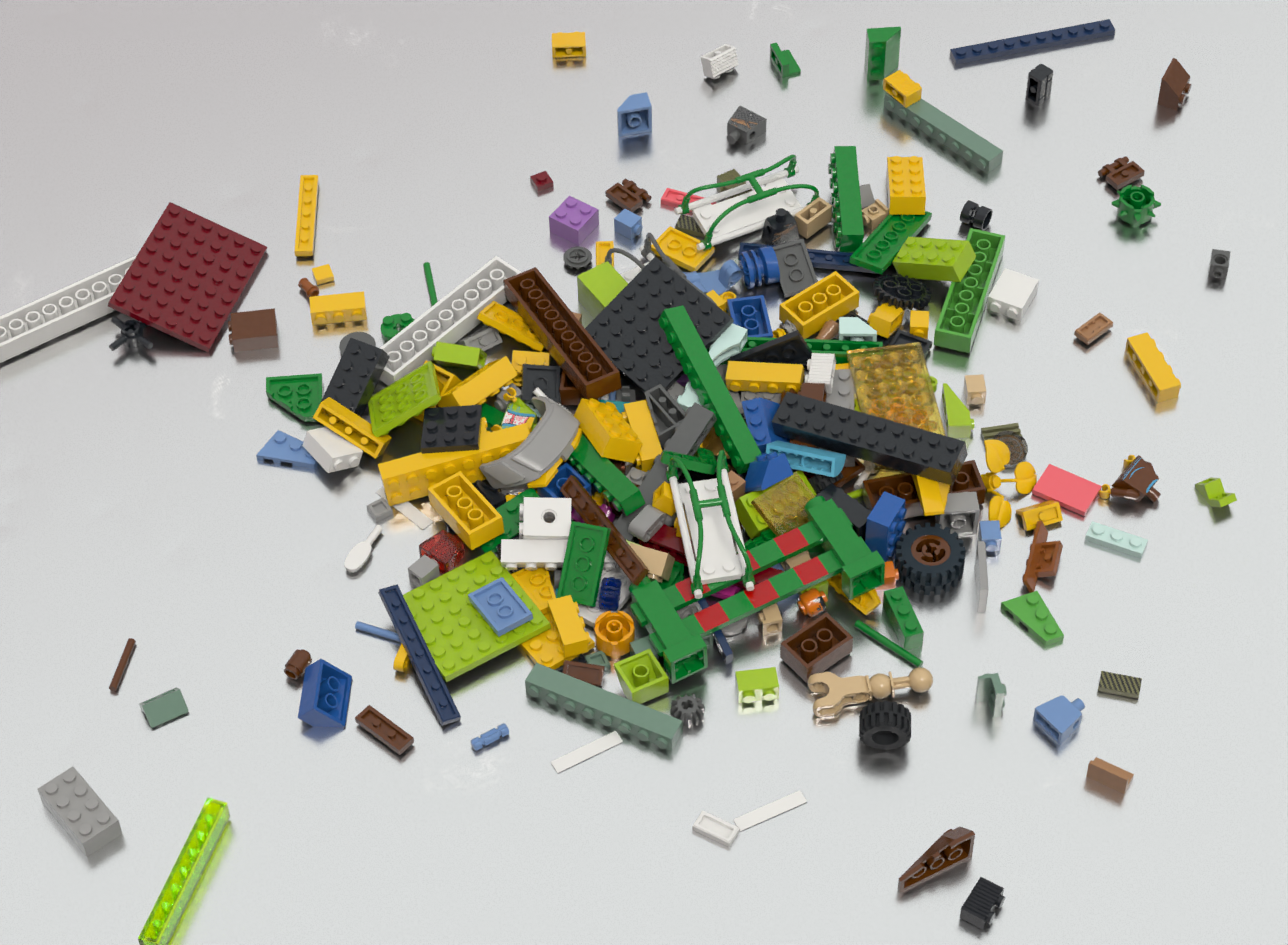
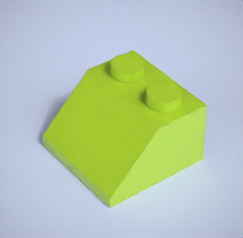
[614,649,669,704]

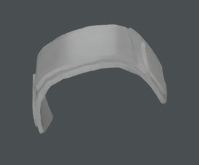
[479,396,580,489]

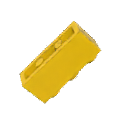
[309,291,367,325]
[548,595,591,658]

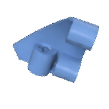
[683,260,743,296]

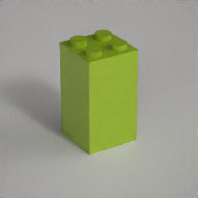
[577,261,628,318]

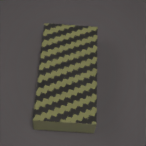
[675,215,705,238]
[1098,671,1142,699]

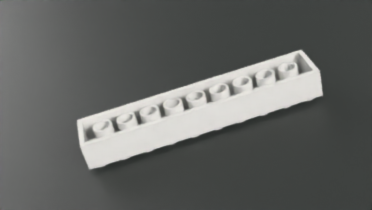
[0,255,137,363]
[379,256,522,386]

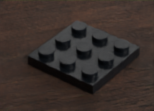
[421,405,483,454]

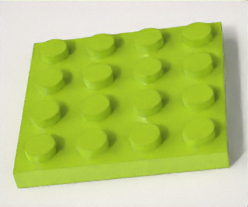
[368,360,441,437]

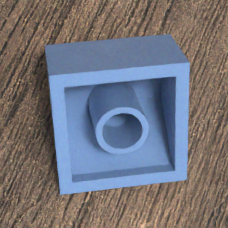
[617,92,652,137]

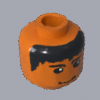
[797,588,828,617]

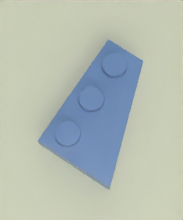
[256,430,319,469]

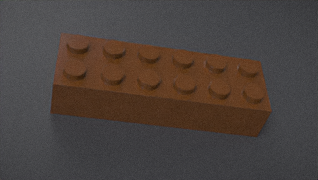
[862,460,986,519]

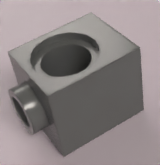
[1208,249,1231,279]

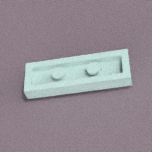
[1085,521,1148,558]

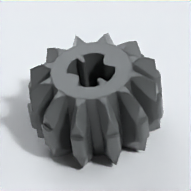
[670,693,705,728]

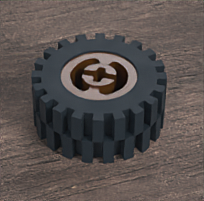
[895,523,966,595]

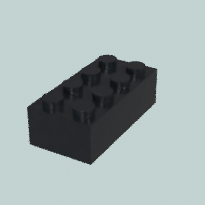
[319,338,390,418]

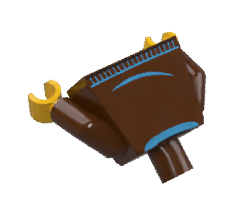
[1099,455,1161,503]

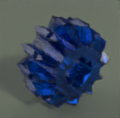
[598,577,622,611]

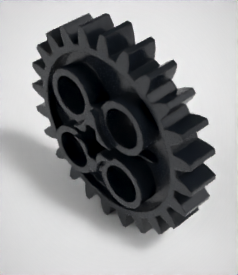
[872,273,932,310]

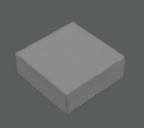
[367,498,393,522]

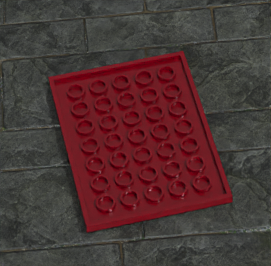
[108,202,267,353]

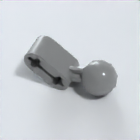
[628,504,677,542]

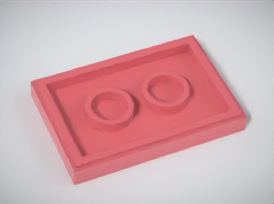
[1032,464,1102,516]

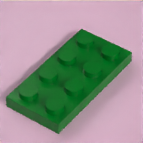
[479,488,540,554]
[557,521,611,607]

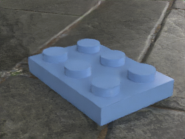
[468,577,533,637]

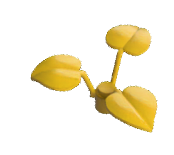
[981,439,1037,528]

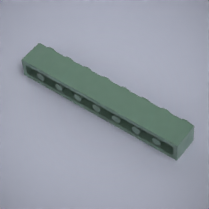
[884,93,1003,174]
[525,663,683,751]

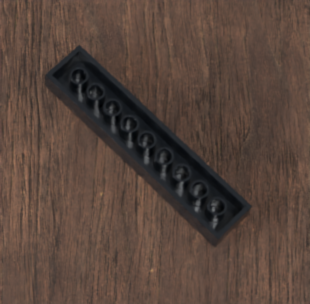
[771,392,968,486]

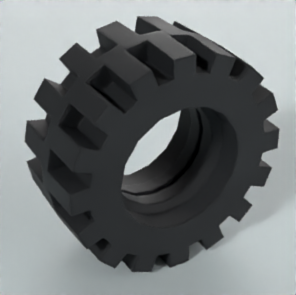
[808,472,844,493]

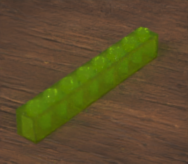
[138,798,230,945]

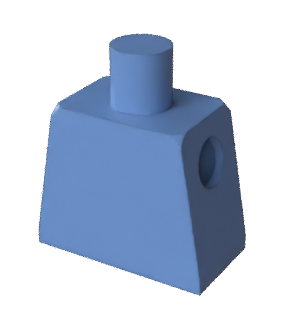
[1033,695,1085,745]

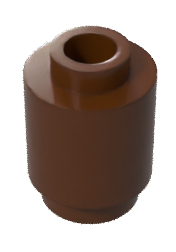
[284,649,312,680]

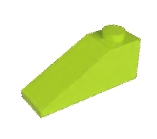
[942,383,974,438]

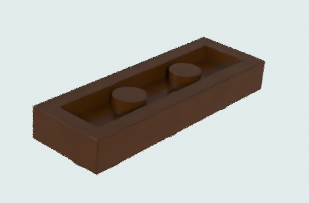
[355,705,414,755]

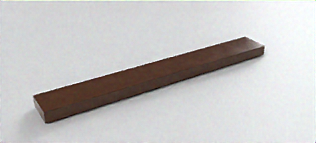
[560,475,650,586]

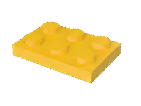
[651,226,715,272]

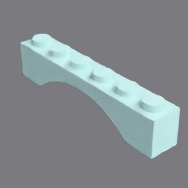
[677,323,748,412]

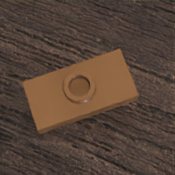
[1074,312,1113,345]

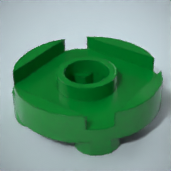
[381,313,414,342]

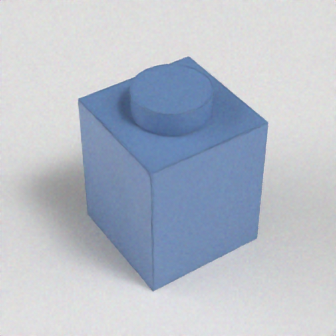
[614,209,643,240]
[978,520,1002,552]

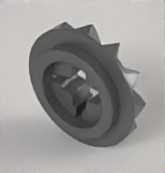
[563,246,592,270]

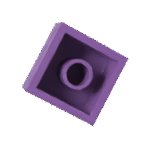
[549,196,599,246]

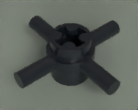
[109,316,153,351]

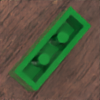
[883,586,924,651]

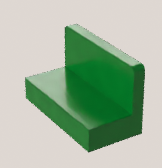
[770,42,801,78]

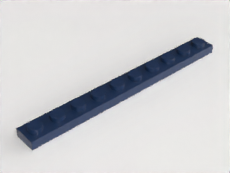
[950,19,1115,65]

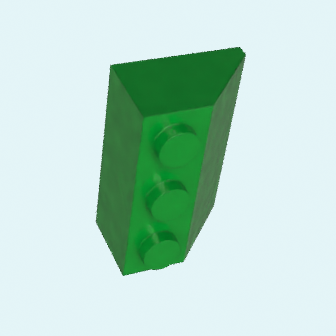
[864,26,901,81]

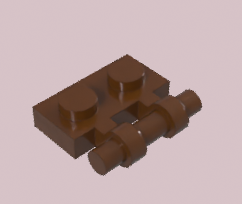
[1098,156,1145,190]
[605,179,652,212]

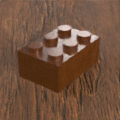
[780,612,853,683]

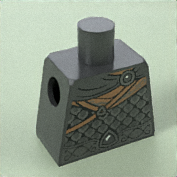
[726,106,767,144]

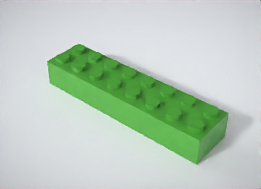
[934,228,1005,353]

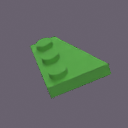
[1001,591,1064,646]

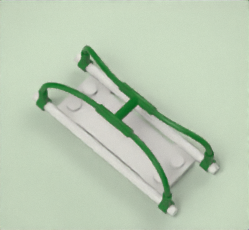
[674,154,819,251]
[666,450,755,599]

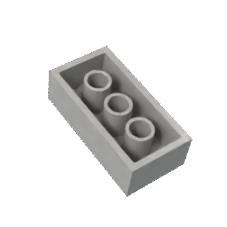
[38,766,122,857]

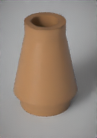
[815,320,839,340]

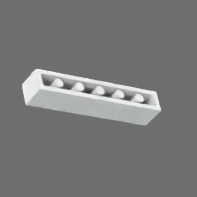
[501,539,620,570]

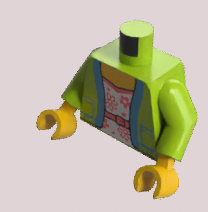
[491,387,538,432]

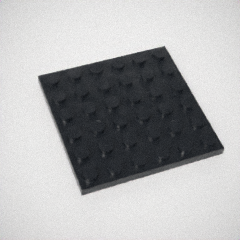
[585,257,734,392]

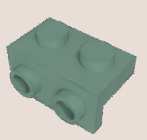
[975,673,1007,718]

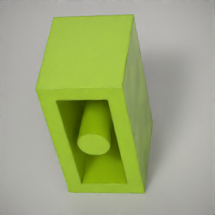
[735,667,779,703]

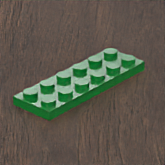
[850,211,932,274]

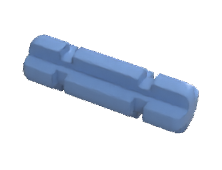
[471,723,509,751]

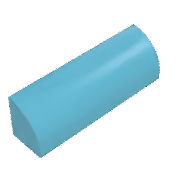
[766,440,846,477]

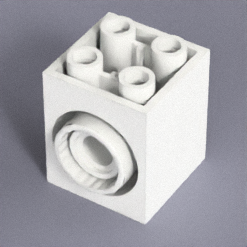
[519,497,571,539]

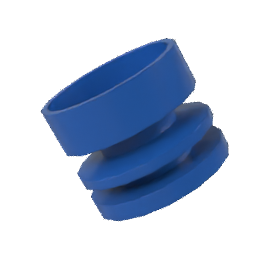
[739,246,780,289]

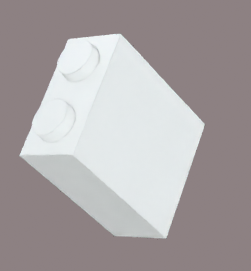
[987,268,1039,321]
[302,427,363,473]

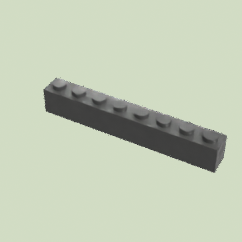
[613,403,717,543]

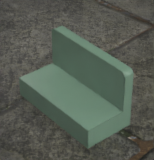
[139,687,189,728]

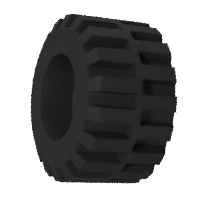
[859,701,911,750]

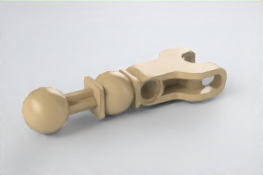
[807,667,933,717]

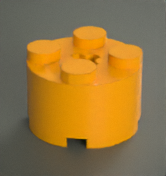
[594,610,635,659]

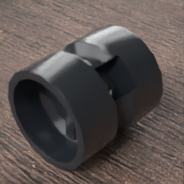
[960,200,993,231]

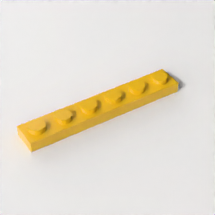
[294,175,319,256]

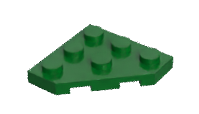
[266,373,323,422]

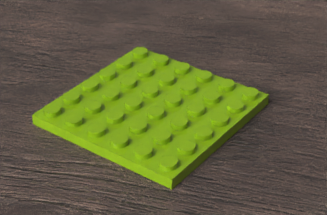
[403,551,551,682]

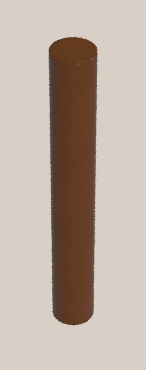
[109,638,136,691]

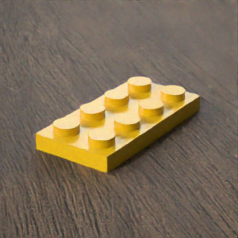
[477,301,545,352]

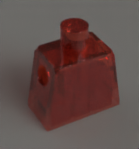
[419,530,465,574]

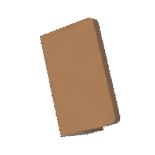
[1086,757,1134,794]

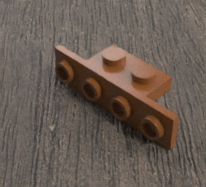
[1022,521,1063,593]

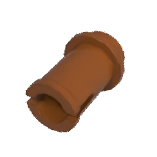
[298,278,319,298]

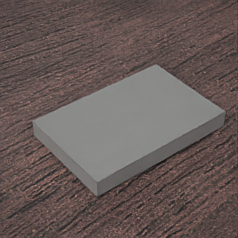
[975,541,989,613]

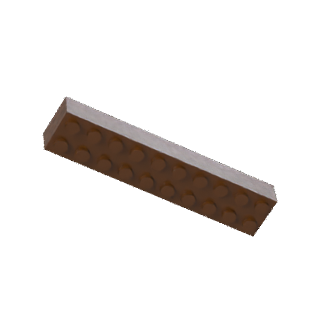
[503,267,621,400]

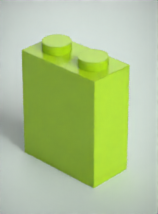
[432,342,487,371]

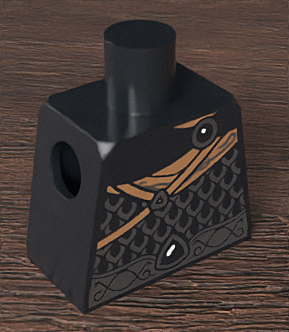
[761,208,800,246]

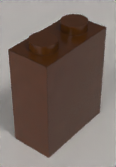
[228,308,279,352]

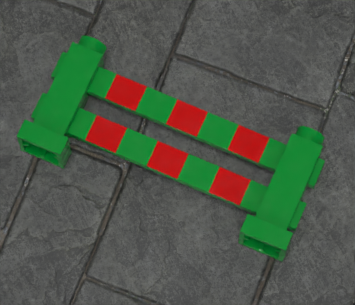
[629,496,885,684]

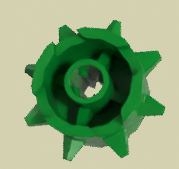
[1112,185,1161,227]

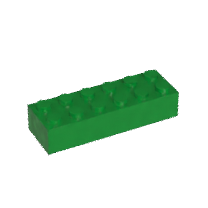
[828,146,864,253]

